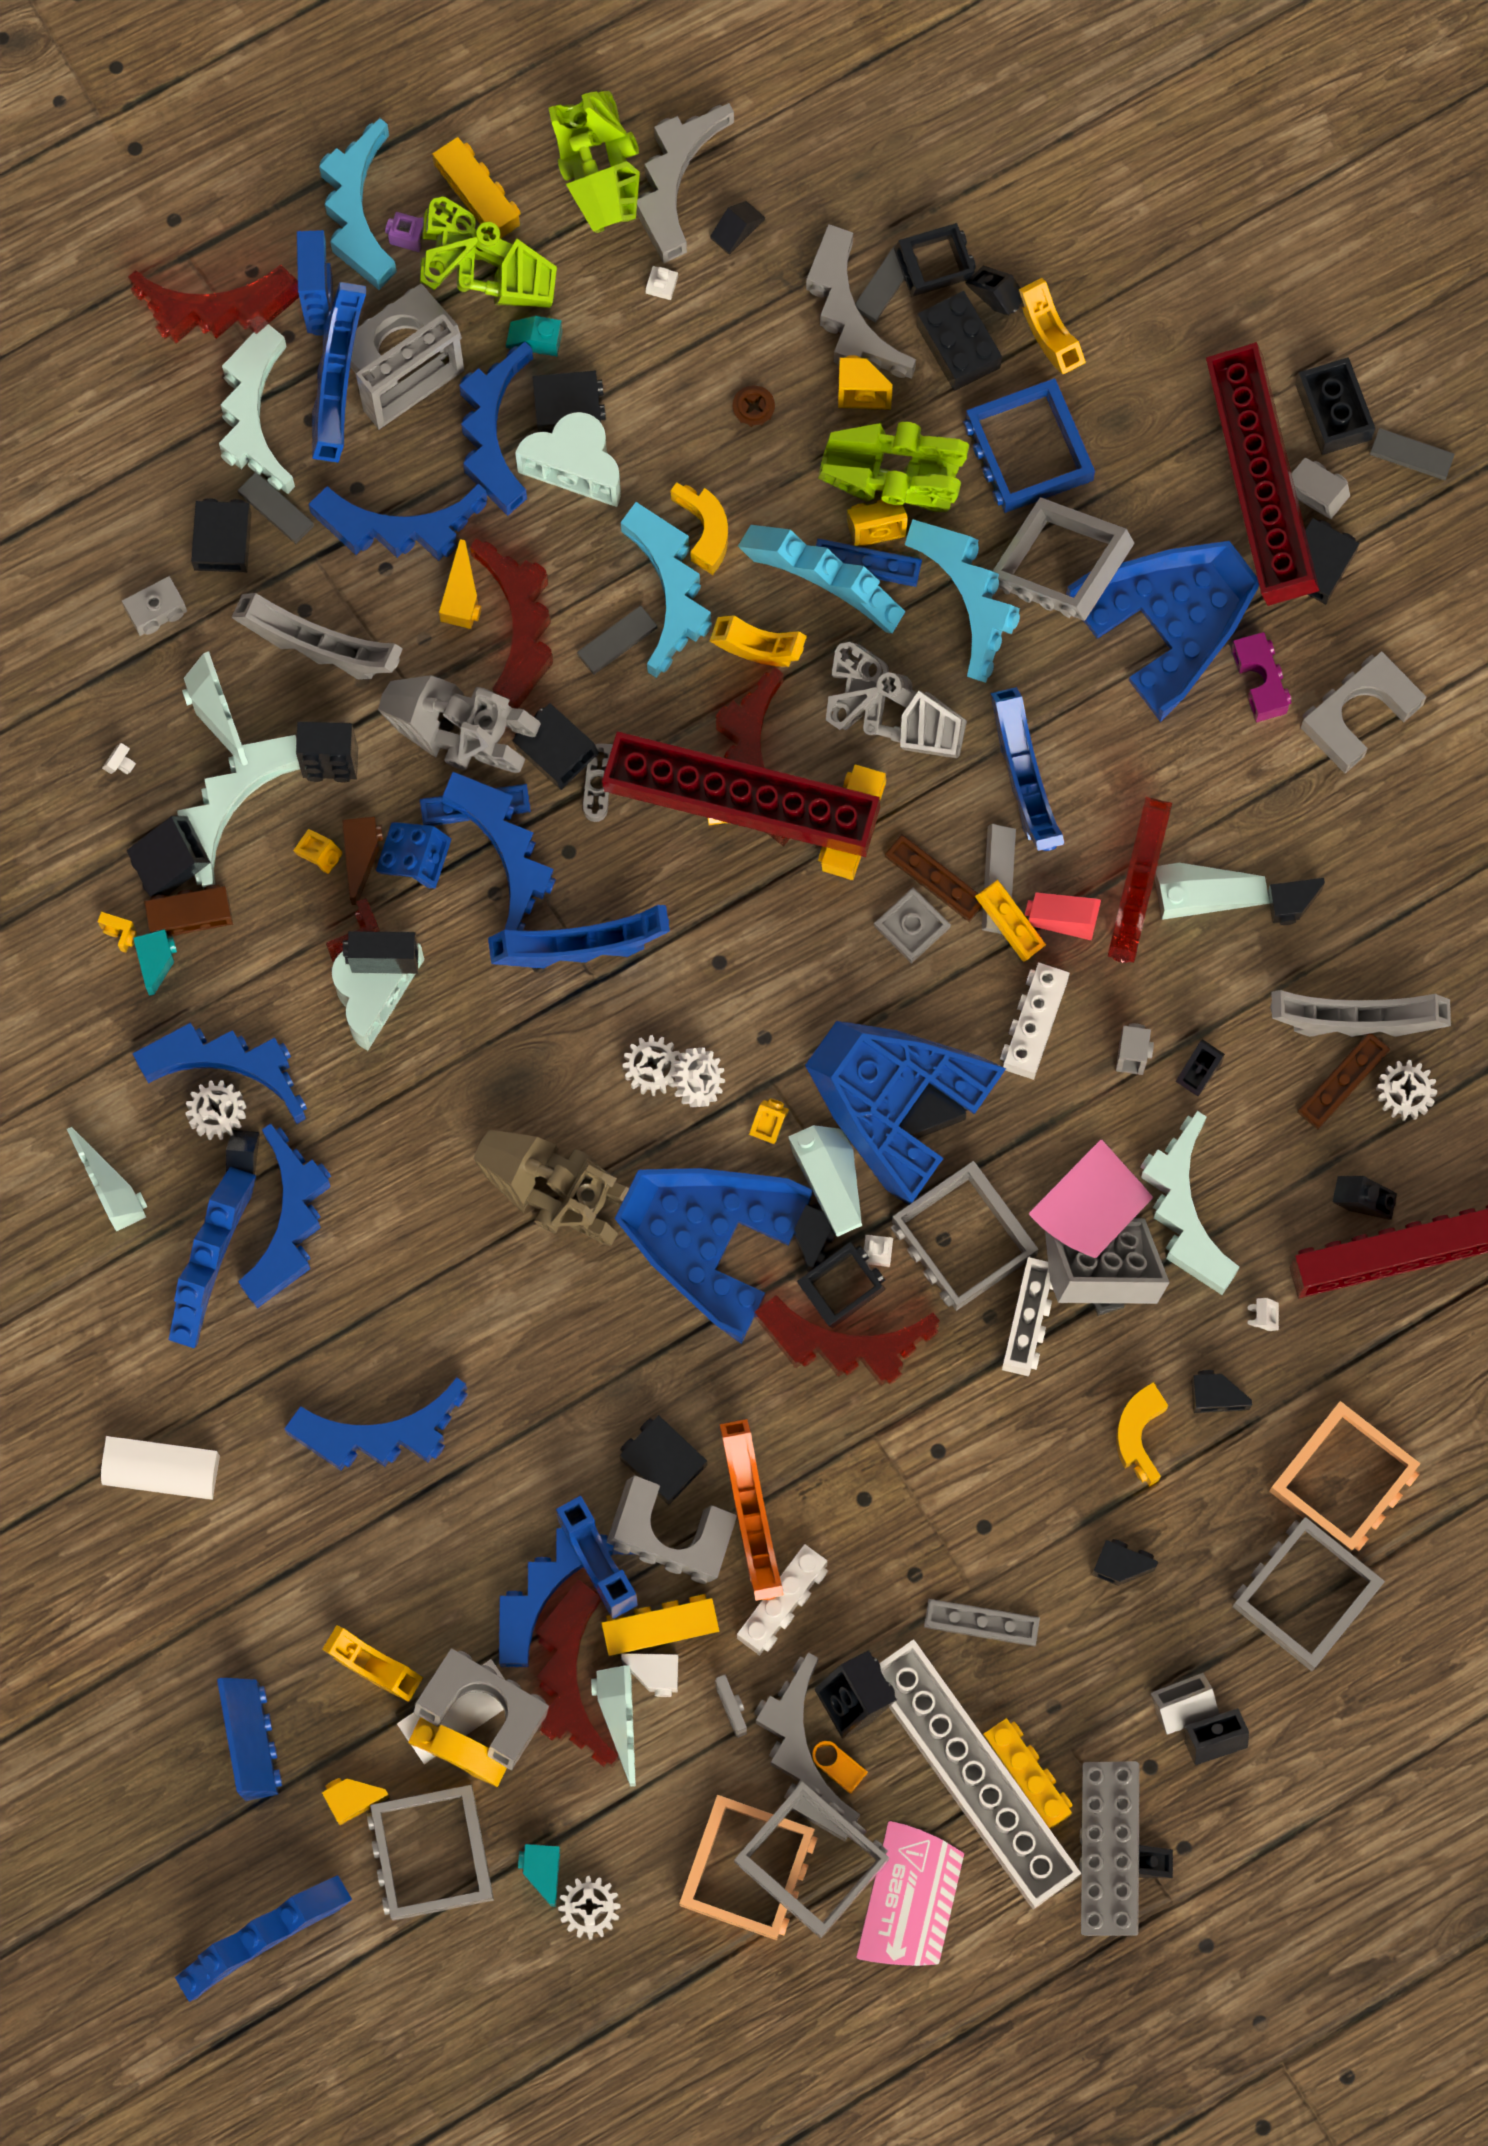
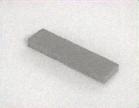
[982,824,1016,934]
[924,1599,1040,1646]

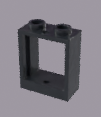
[894,223,976,297]
[797,1242,886,1329]

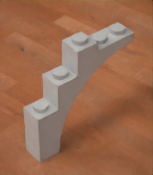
[636,103,734,264]
[806,224,916,379]
[231,593,403,679]
[1270,990,1451,1037]
[754,1652,860,1842]

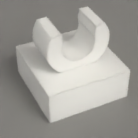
[646,266,678,300]
[102,743,136,774]
[864,1235,893,1267]
[1248,1298,1279,1331]

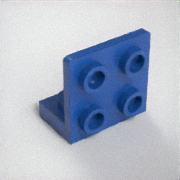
[376,822,452,889]

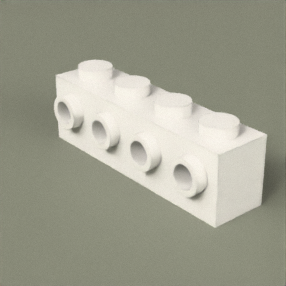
[1000,962,1070,1080]
[1002,1257,1053,1376]
[737,1544,828,1656]

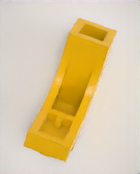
[1019,278,1086,374]
[671,482,728,575]
[710,615,807,667]
[1116,1382,1168,1487]
[322,1625,423,1702]
[408,1717,507,1787]

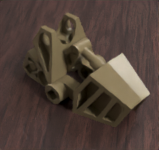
[474,1130,629,1246]

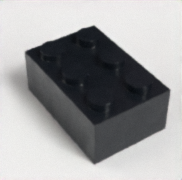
[917,291,1002,391]
[1295,357,1375,455]
[296,722,358,783]
[814,1650,897,1739]

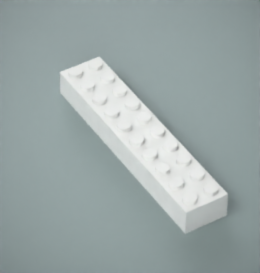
[879,1639,1081,1909]

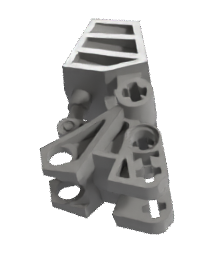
[826,642,967,758]
[378,675,541,773]

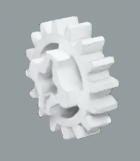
[623,1035,680,1096]
[670,1047,725,1107]
[1376,1060,1437,1121]
[186,1080,246,1140]
[558,1876,621,1940]

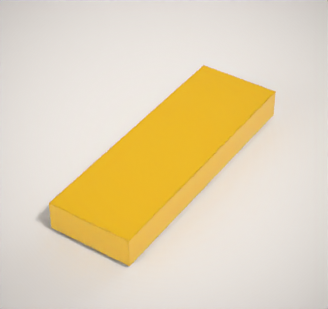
[975,879,1046,962]

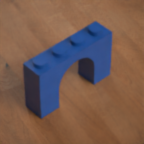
[297,230,333,336]
[556,1496,638,1619]

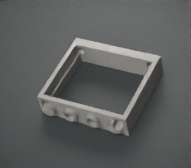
[356,313,464,430]
[993,497,1134,621]
[891,1161,1038,1311]
[1233,1517,1385,1671]
[734,1782,889,1939]
[367,1785,494,1921]

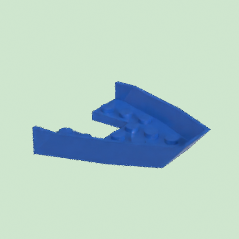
[1066,541,1259,722]
[805,1021,1006,1205]
[614,1168,812,1344]

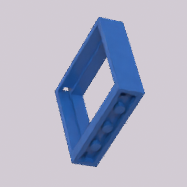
[963,378,1095,513]

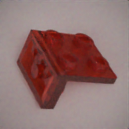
[326,898,380,962]

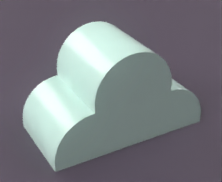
[515,412,621,507]
[332,944,424,1051]

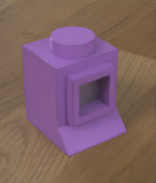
[385,212,423,252]

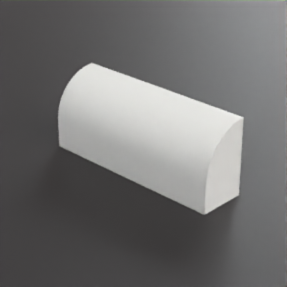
[101,1436,220,1500]
[397,1659,504,1764]

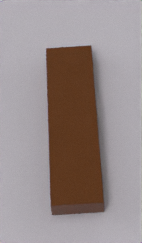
[885,834,982,922]
[1297,1033,1390,1130]

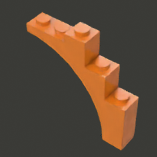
[720,1419,784,1601]

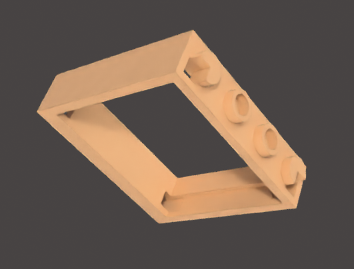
[1269,1401,1420,1553]
[679,1795,818,1940]

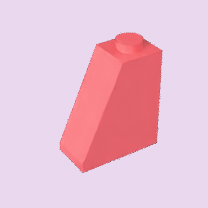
[1025,892,1101,941]

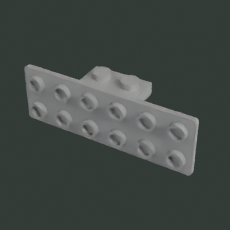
[1079,1761,1139,1936]

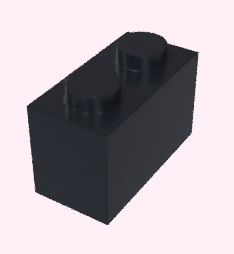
[1184,1708,1249,1765]

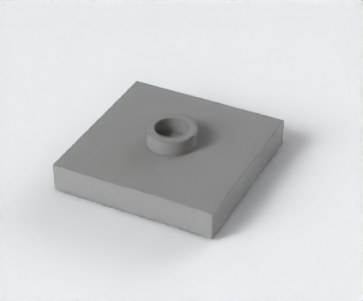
[874,887,951,964]
[715,1675,747,1738]

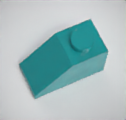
[506,316,563,357]
[133,929,177,996]
[518,1844,560,1907]

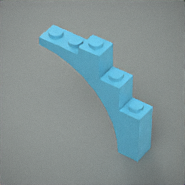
[319,118,397,290]
[621,502,712,678]
[905,519,1020,683]
[738,525,905,633]

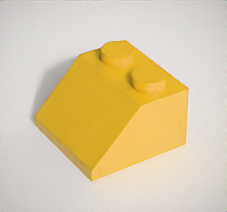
[838,355,892,409]
[847,499,908,547]

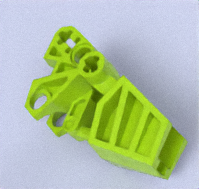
[549,91,640,233]
[420,196,557,308]
[818,422,969,513]

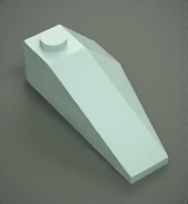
[182,651,248,765]
[1153,863,1270,920]
[788,1125,862,1237]
[67,1127,147,1231]
[591,1665,636,1787]

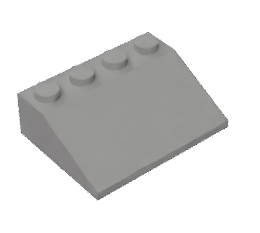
[1045,1218,1170,1304]

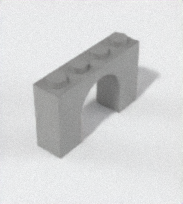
[350,284,462,396]
[1301,651,1426,773]
[606,1475,737,1584]
[414,1648,549,1771]

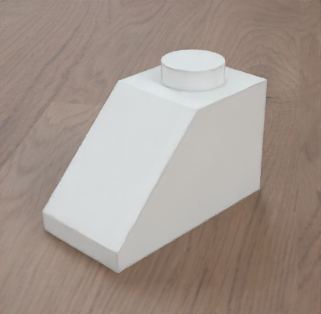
[621,1654,679,1697]

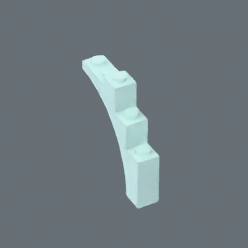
[219,321,295,494]
[177,735,300,889]
[1140,1111,1239,1295]

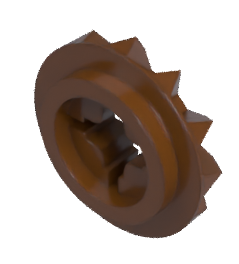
[733,385,775,427]

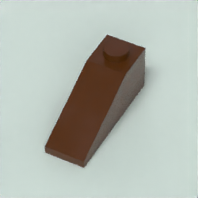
[342,816,383,905]

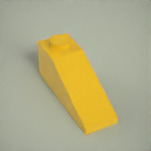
[439,539,481,629]

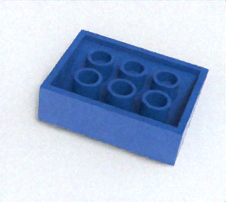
[217,1678,282,1801]

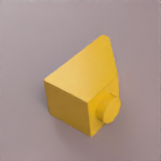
[322,1778,390,1825]

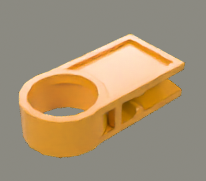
[812,1741,868,1794]

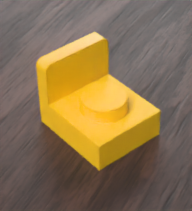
[293,829,343,874]
[98,912,137,953]
[749,1098,789,1144]

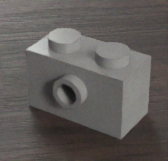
[1292,458,1350,519]
[122,576,187,636]
[1116,1023,1154,1075]
[1151,1673,1219,1735]

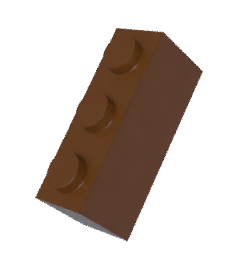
[144,885,233,937]

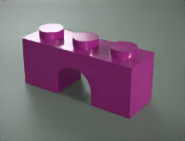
[1231,632,1291,723]

